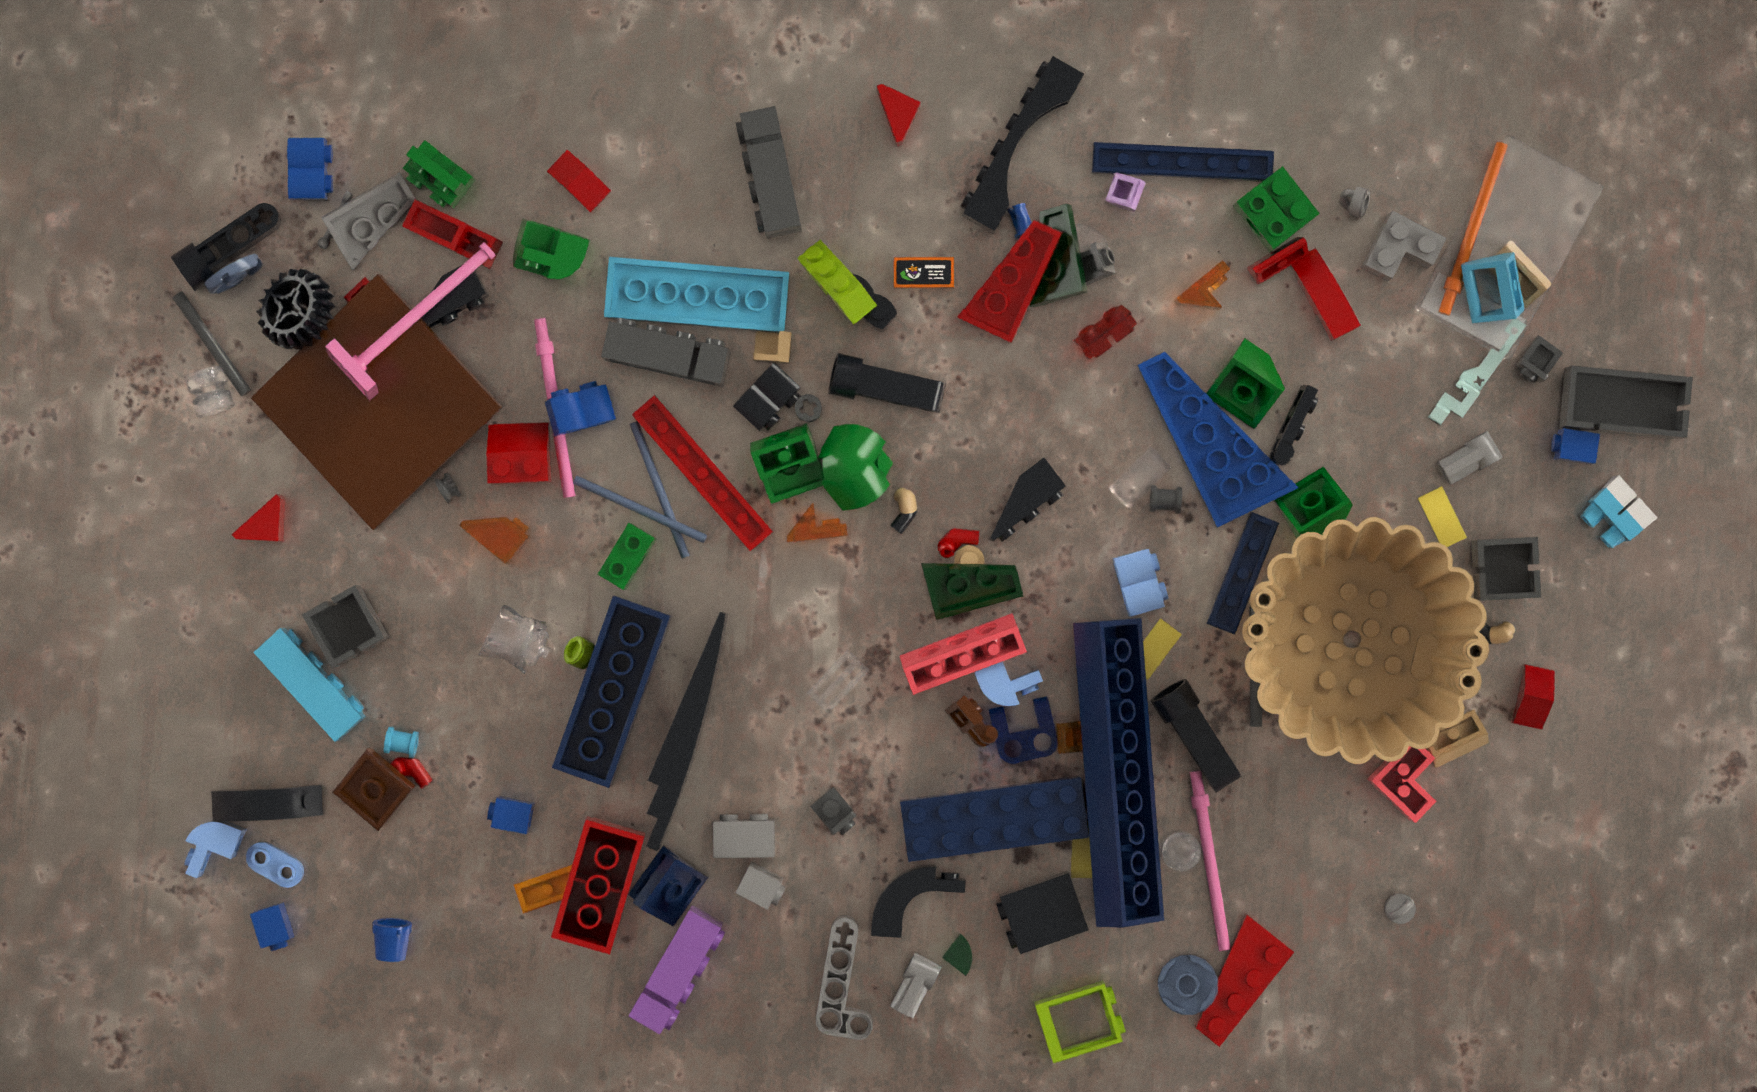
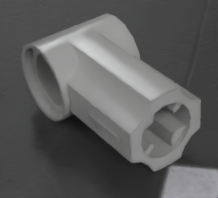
[1437,431,1502,484]
[890,952,942,1018]

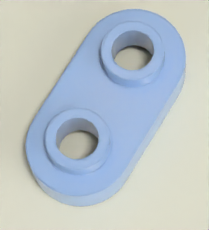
[246,842,304,888]

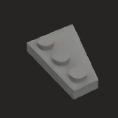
[321,172,415,271]

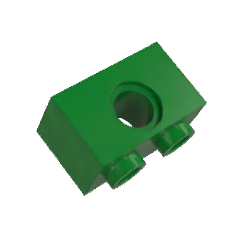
[597,523,657,590]

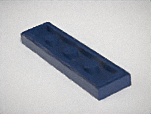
[1206,512,1279,635]

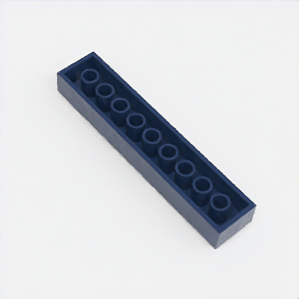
[1073,618,1165,928]

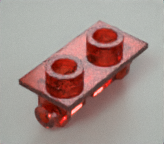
[1074,304,1137,360]

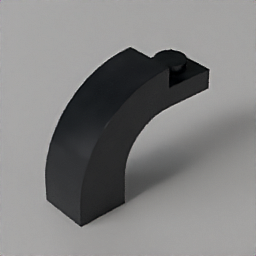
[211,785,323,822]
[871,865,966,938]

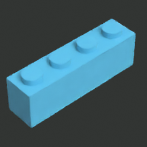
[253,628,366,742]

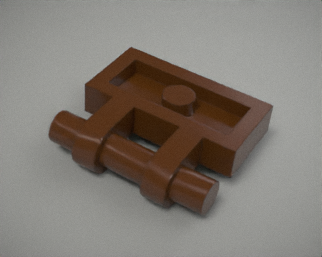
[944,695,998,747]

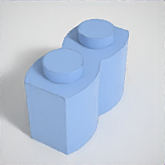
[1112,549,1168,617]

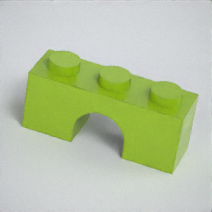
[797,239,877,325]

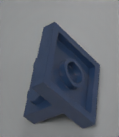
[628,845,708,926]

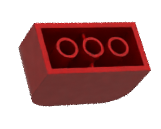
[551,816,646,955]

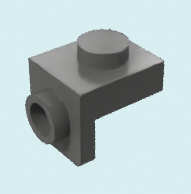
[1081,242,1116,285]
[1516,335,1563,383]

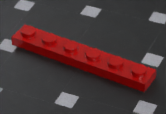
[632,395,773,552]

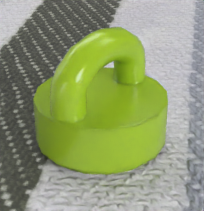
[564,636,595,669]

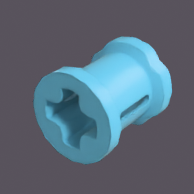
[383,726,419,758]

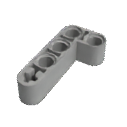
[816,915,873,1040]

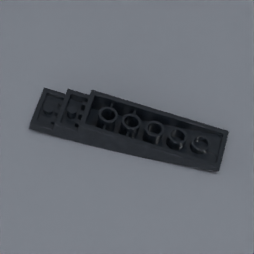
[646,612,728,851]

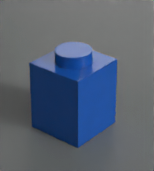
[1551,428,1600,465]
[487,796,535,834]
[250,902,295,951]

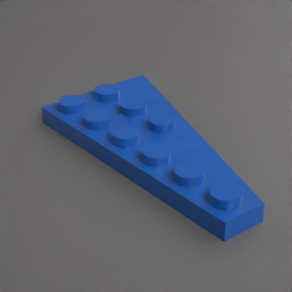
[1137,352,1299,528]

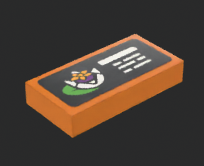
[894,257,954,288]

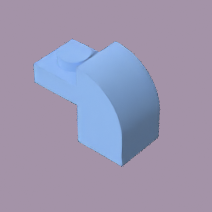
[974,661,1043,706]
[184,821,247,878]

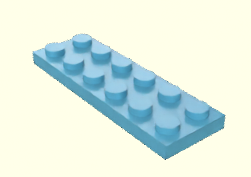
[604,257,790,332]

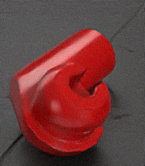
[937,528,979,558]
[390,757,433,789]

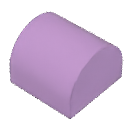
[1105,172,1146,212]

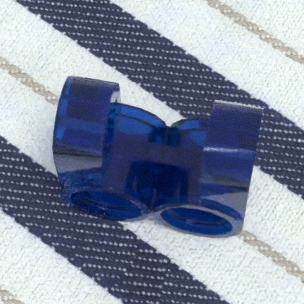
[988,696,1058,764]

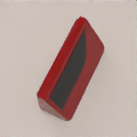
[1247,237,1309,284]

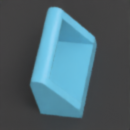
[1461,252,1525,323]

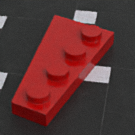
[957,220,1063,343]
[1195,914,1294,1047]

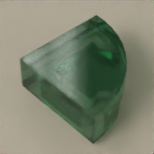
[942,933,972,976]

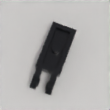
[1269,385,1319,466]

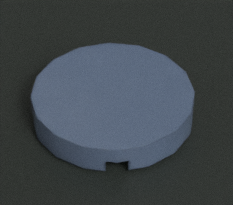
[204,254,263,294]
[1158,955,1218,1015]

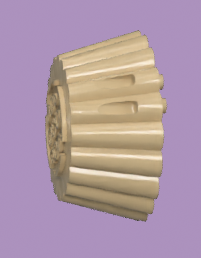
[1242,517,1489,764]

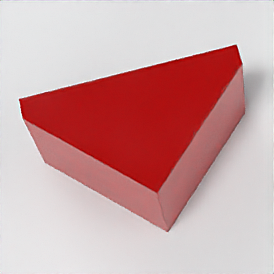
[877,84,921,146]
[547,150,611,213]
[231,494,285,542]
[1512,664,1555,730]

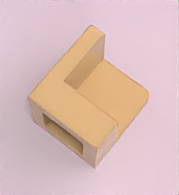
[753,331,792,364]

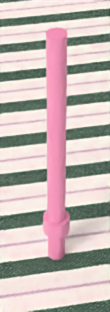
[534,318,575,498]
[1189,770,1231,951]

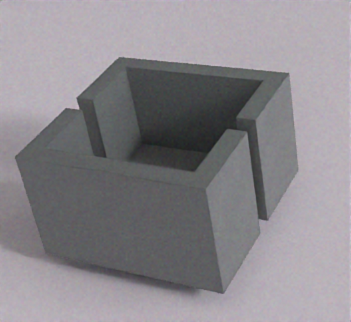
[1471,537,1541,601]
[302,585,389,668]

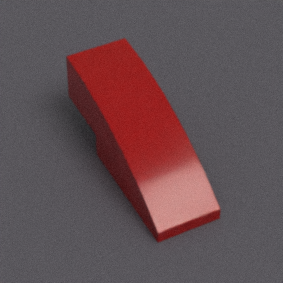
[402,199,503,269]
[1290,248,1361,341]

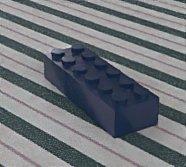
[552,596,672,788]
[900,776,1089,862]

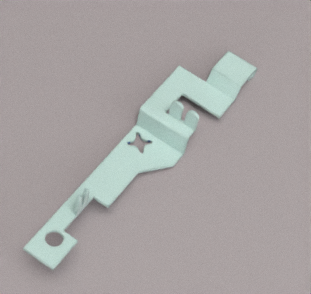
[1428,319,1527,426]

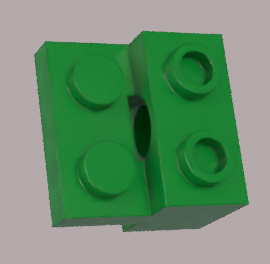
[402,140,476,208]
[1233,166,1320,253]
[750,423,825,504]

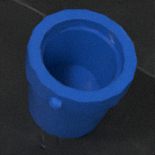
[372,918,412,962]

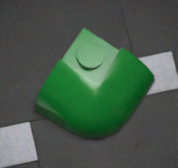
[513,218,590,279]
[818,424,893,511]

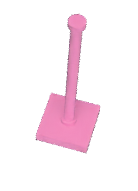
[325,243,496,401]

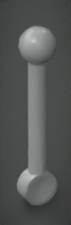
[318,191,353,249]

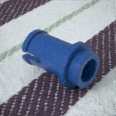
[1007,203,1032,239]

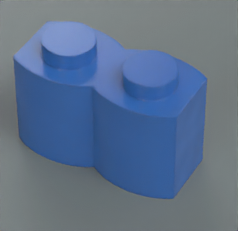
[287,138,333,200]
[545,381,616,437]

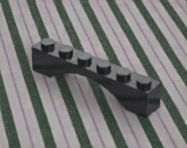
[960,56,1084,234]

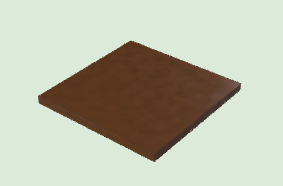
[251,274,503,530]

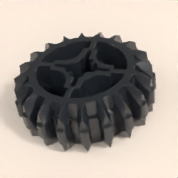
[256,268,336,350]

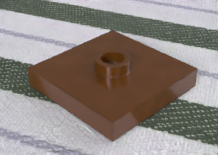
[332,747,415,831]

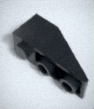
[421,265,489,328]
[990,458,1066,542]

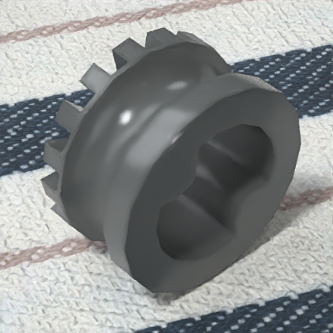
[434,472,461,503]

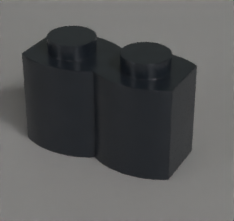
[853,274,897,332]
[733,362,801,431]

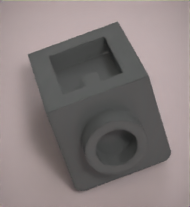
[810,787,857,835]

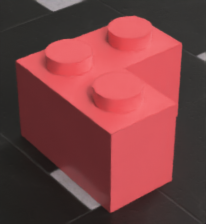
[1367,746,1437,823]

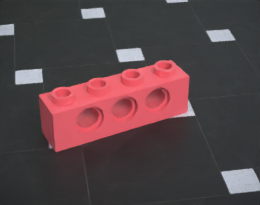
[900,613,1027,695]

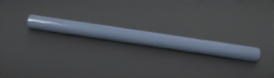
[630,421,690,559]
[573,476,707,543]

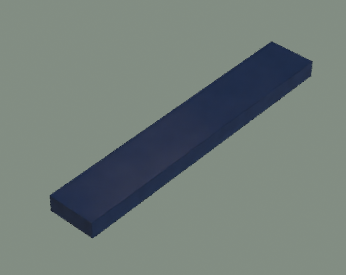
[1092,142,1274,182]

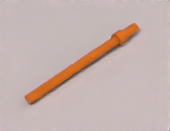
[1438,142,1508,316]

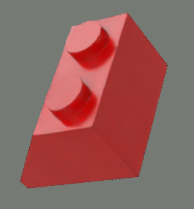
[486,422,552,485]

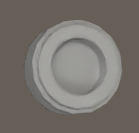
[1340,187,1370,218]
[1384,893,1416,924]

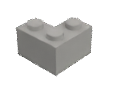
[1361,211,1447,282]

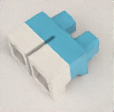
[1580,475,1658,549]

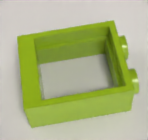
[1034,980,1126,1063]

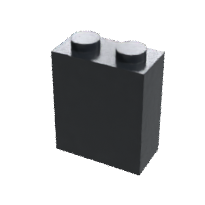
[996,871,1089,954]

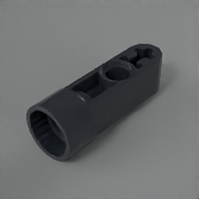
[171,203,281,292]
[828,353,946,413]
[1151,679,1242,793]

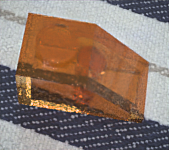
[459,517,531,565]

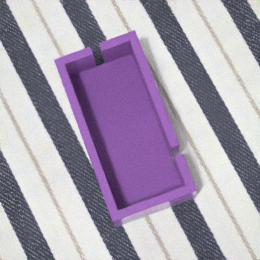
[628,905,725,1034]

